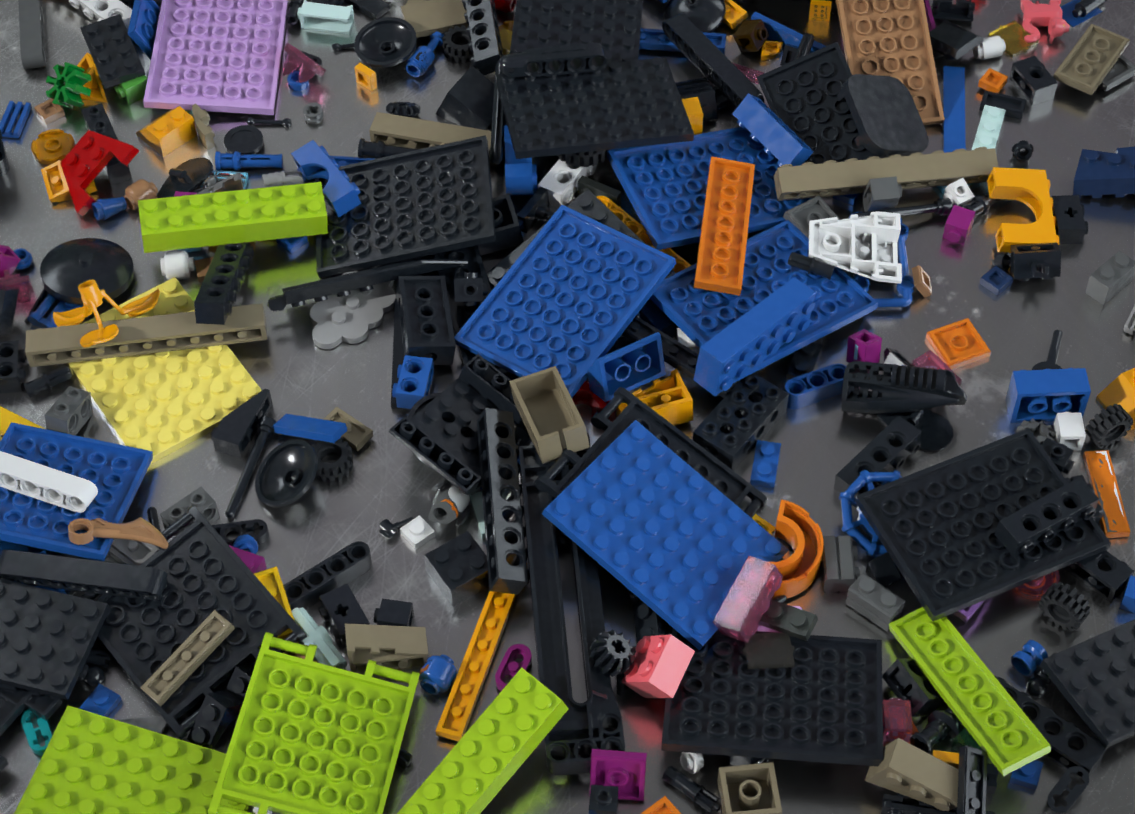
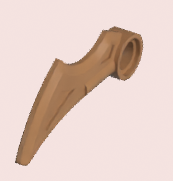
[68,517,168,549]

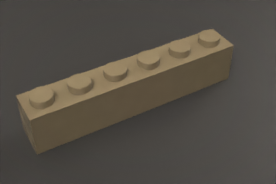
[369,112,497,167]

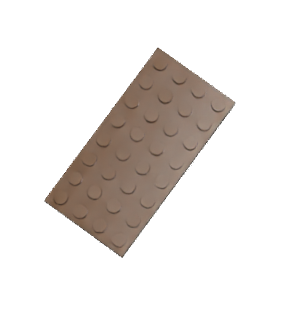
[836,0,945,125]

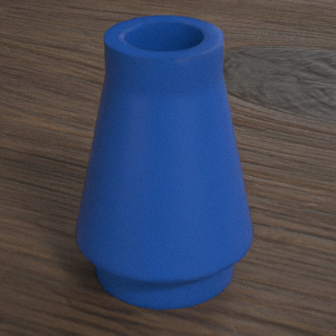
[92,197,127,221]

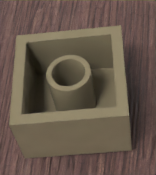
[717,762,782,814]

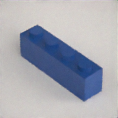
[732,93,814,166]

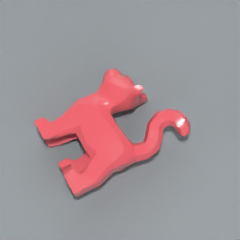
[1020,0,1070,44]

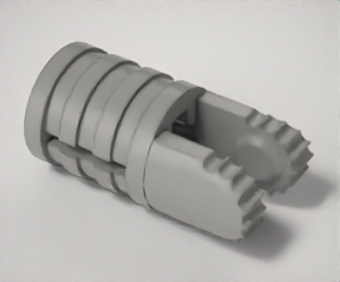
[262,170,304,188]

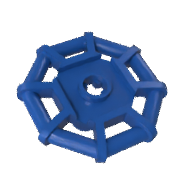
[839,470,902,556]

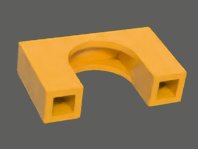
[987,167,1059,253]

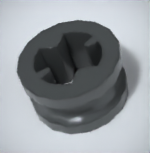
[303,102,324,123]

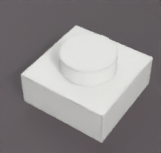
[400,515,435,550]

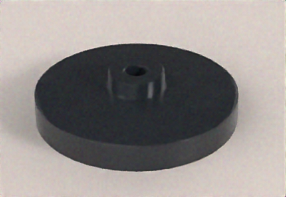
[224,125,264,154]

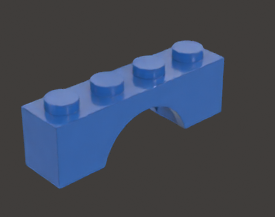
[291,140,361,217]

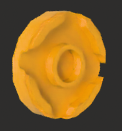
[31,129,76,166]

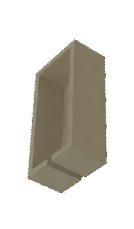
[509,366,590,463]

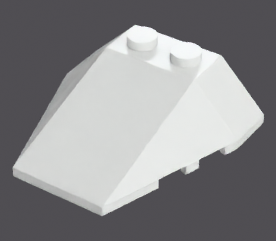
[808,211,902,284]

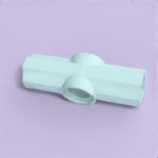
[292,607,347,669]

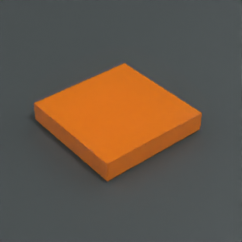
[926,318,991,370]

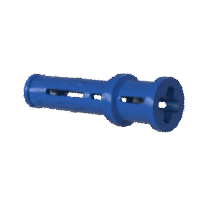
[215,151,283,171]

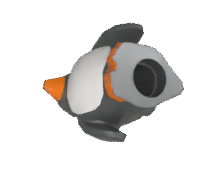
[428,480,470,527]

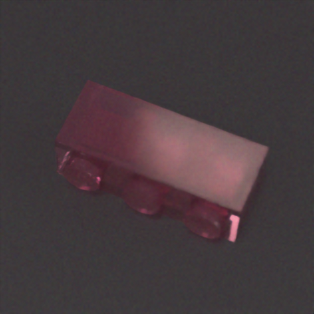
[713,556,783,643]

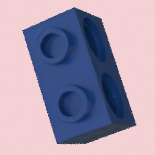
[392,355,434,409]

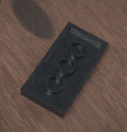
[80,14,146,89]

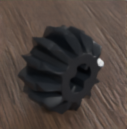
[589,629,636,677]

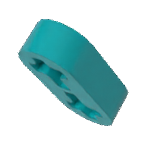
[21,710,53,757]

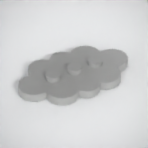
[310,266,396,349]

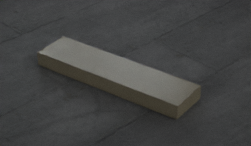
[140,610,235,706]

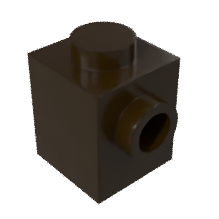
[733,19,769,53]

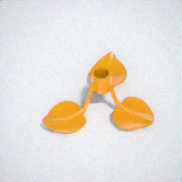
[53,280,160,347]

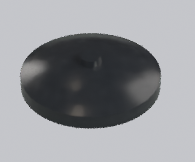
[40,238,134,305]

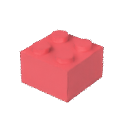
[622,635,695,698]

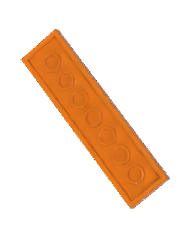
[694,156,755,296]

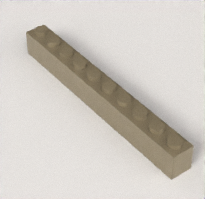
[774,147,999,201]
[25,303,267,367]

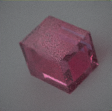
[883,698,913,742]

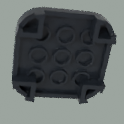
[837,74,929,157]

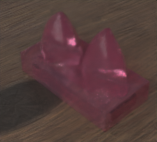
[283,43,326,83]

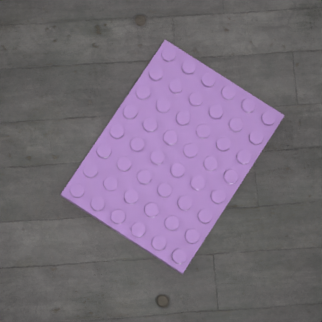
[143,0,289,115]

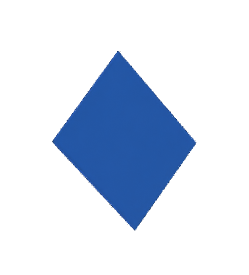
[1061,0,1103,27]

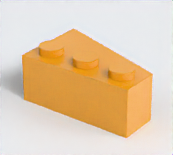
[616,368,693,425]

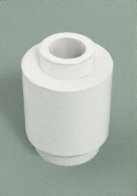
[972,35,1006,60]

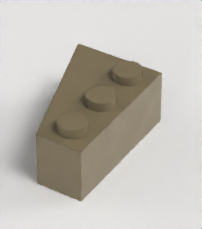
[345,623,429,675]
[865,738,959,811]

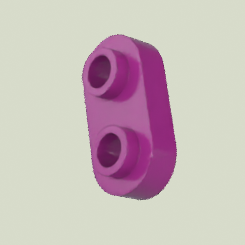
[495,644,532,691]

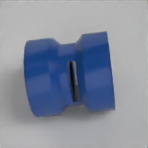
[1011,640,1048,677]

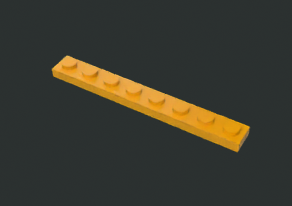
[435,563,527,741]

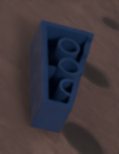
[1073,149,1135,199]

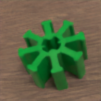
[46,62,92,109]

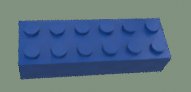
[694,277,816,396]

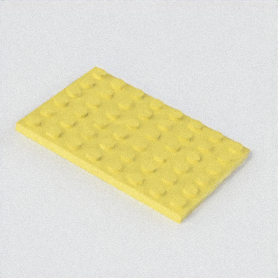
[66,278,262,464]

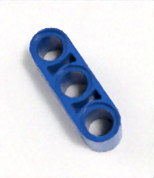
[784,363,846,410]

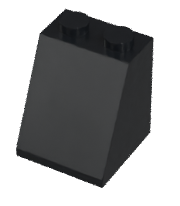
[435,66,494,131]

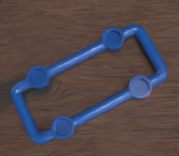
[849,212,915,308]

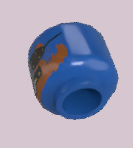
[419,654,457,695]

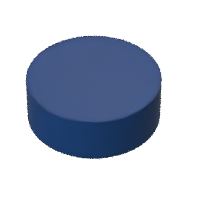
[287,71,309,91]

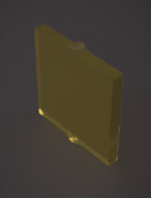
[988,20,1039,58]

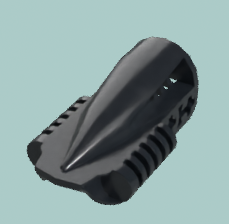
[841,361,967,414]

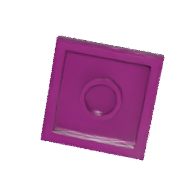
[590,749,647,801]

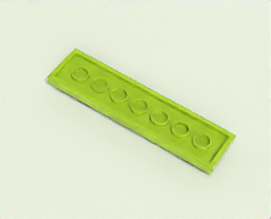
[889,607,1051,776]

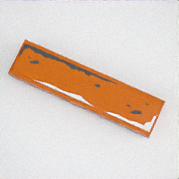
[1083,450,1130,538]

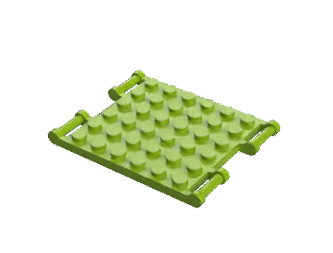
[208,632,420,814]

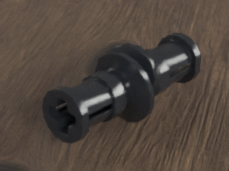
[910,707,962,754]

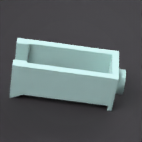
[297,0,355,35]

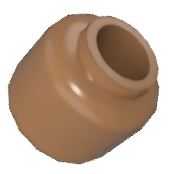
[124,179,158,211]

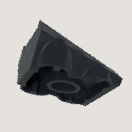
[929,19,984,60]

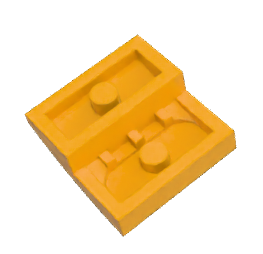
[41,160,97,202]

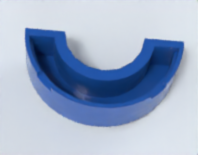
[504,125,537,196]

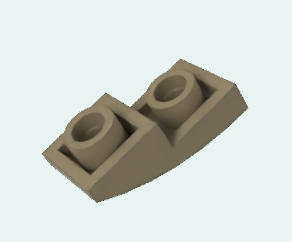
[192,103,215,150]

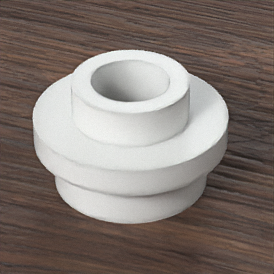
[680,752,704,774]

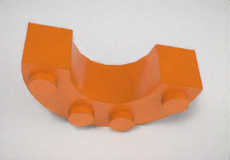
[762,499,824,599]

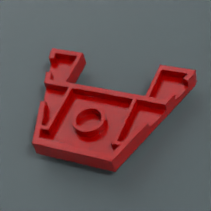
[60,130,139,216]

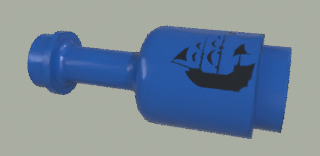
[406,32,444,77]

